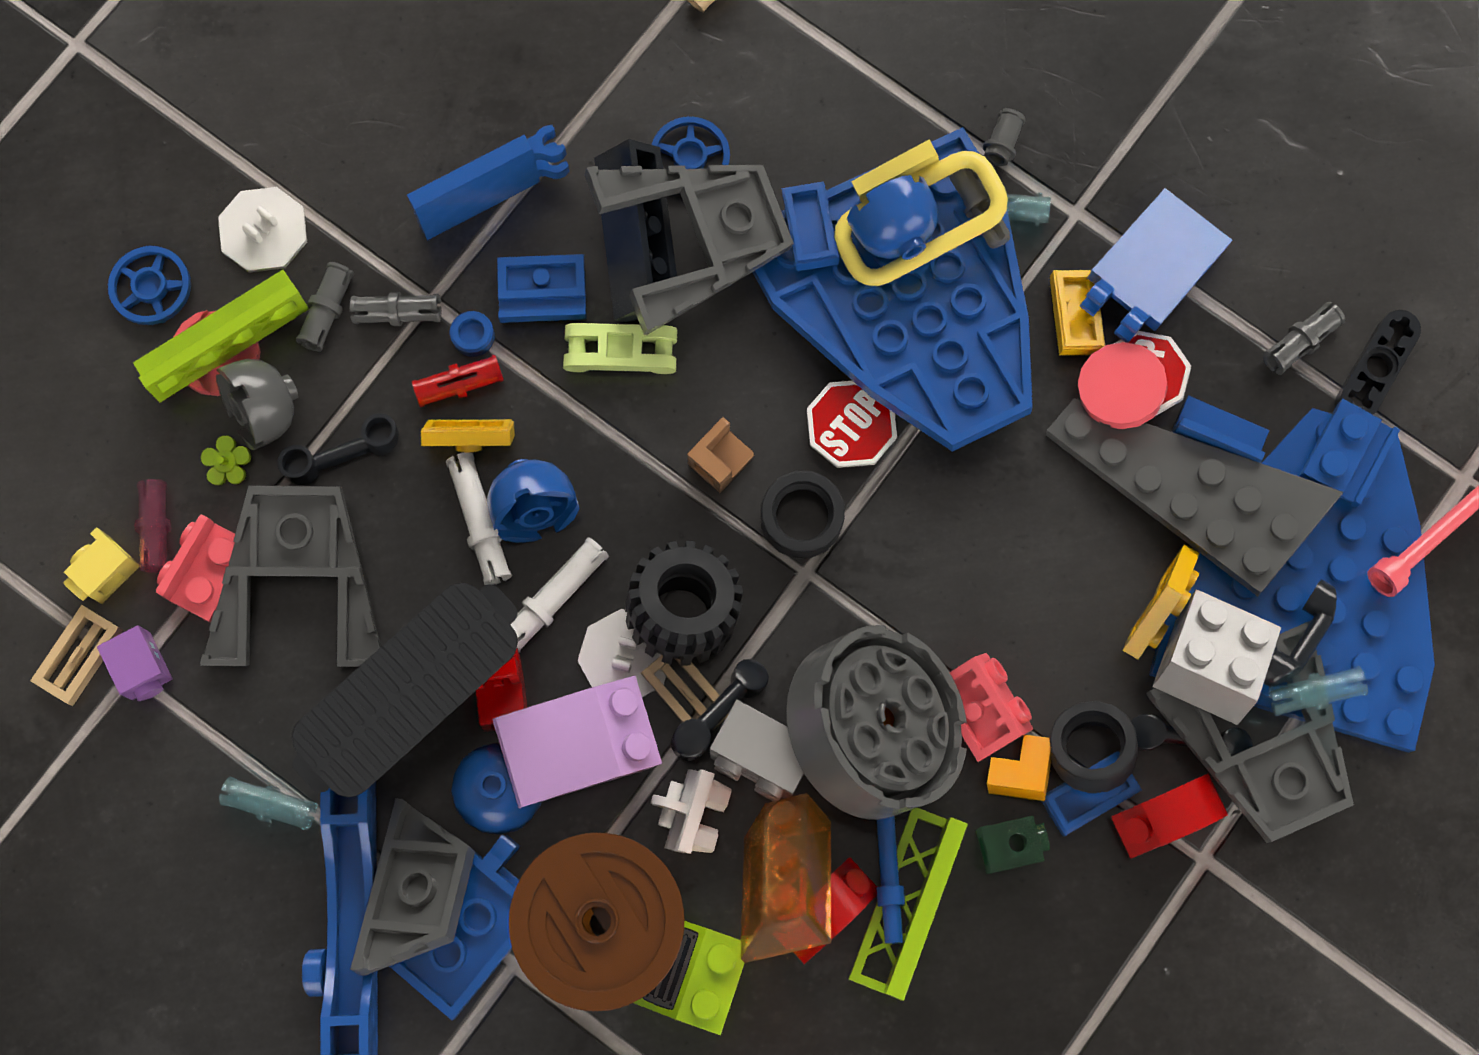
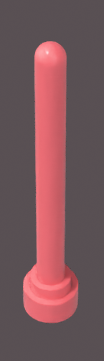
[1367,485,1479,597]

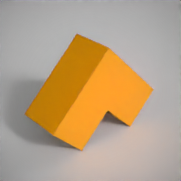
[987,735,1052,801]

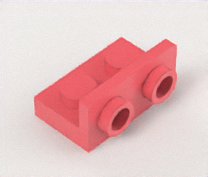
[156,514,235,623]
[949,653,1033,762]

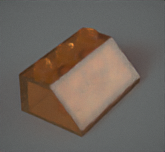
[740,793,831,963]

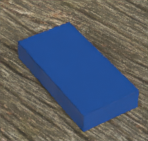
[781,181,839,271]
[1041,751,1142,836]

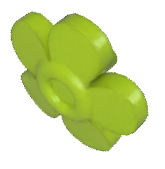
[201,436,251,486]

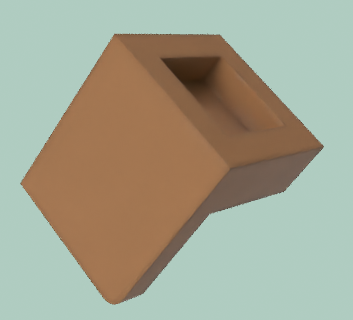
[687,417,754,493]

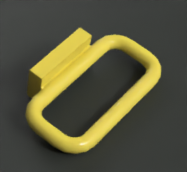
[834,139,1008,286]

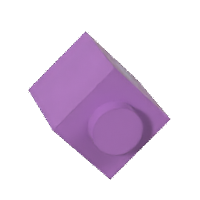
[97,625,173,701]

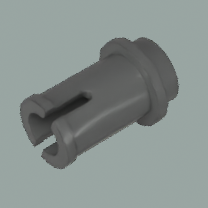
[983,108,1026,166]

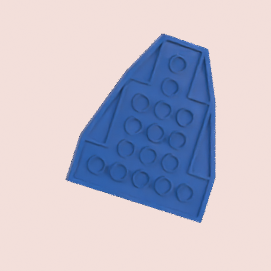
[752,127,1033,452]
[1149,408,1435,753]

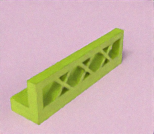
[133,270,309,402]
[848,808,968,1001]

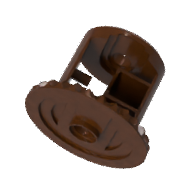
[509,833,684,1011]

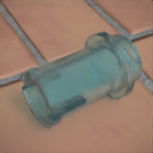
[1007,192,1051,226]

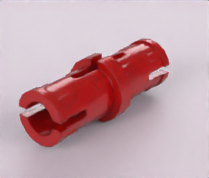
[412,355,504,407]

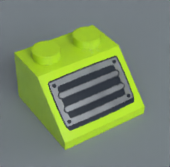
[634,921,751,1035]

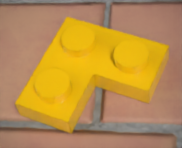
[1122,544,1200,659]

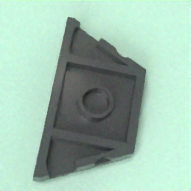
[350,798,475,976]

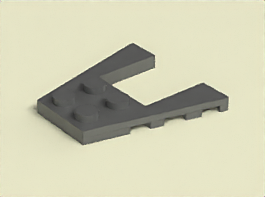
[584,165,794,335]
[200,486,381,667]
[1146,621,1354,843]

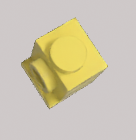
[63,527,140,604]

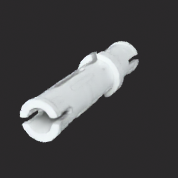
[446,452,512,585]
[510,537,609,652]

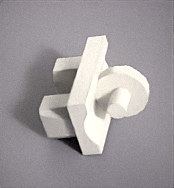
[650,769,732,854]

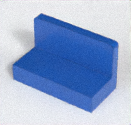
[1171,395,1270,463]

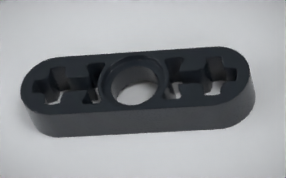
[1335,310,1421,415]

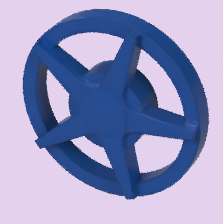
[652,116,730,169]
[108,246,191,325]

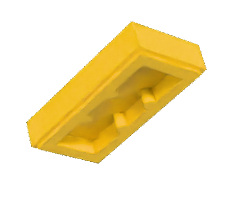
[1049,270,1105,355]
[421,419,515,453]

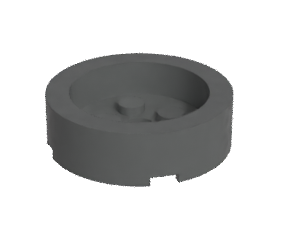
[787,625,967,820]

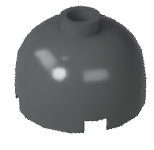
[216,359,298,450]

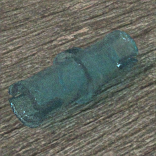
[1268,666,1368,716]
[219,777,317,830]

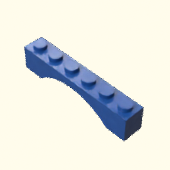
[320,782,378,1055]

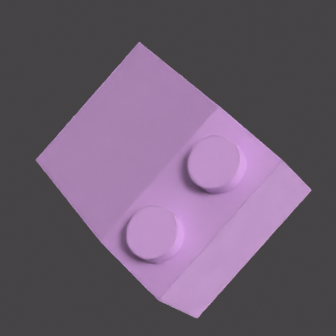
[492,676,662,808]

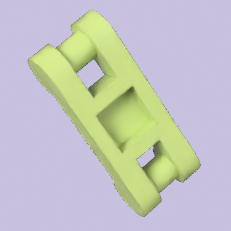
[563,323,677,374]

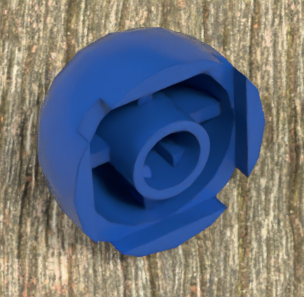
[847,175,938,260]
[487,459,579,543]
[451,743,542,835]

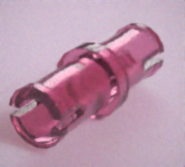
[135,479,171,573]

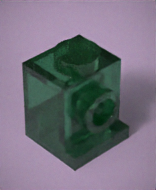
[975,816,1050,875]

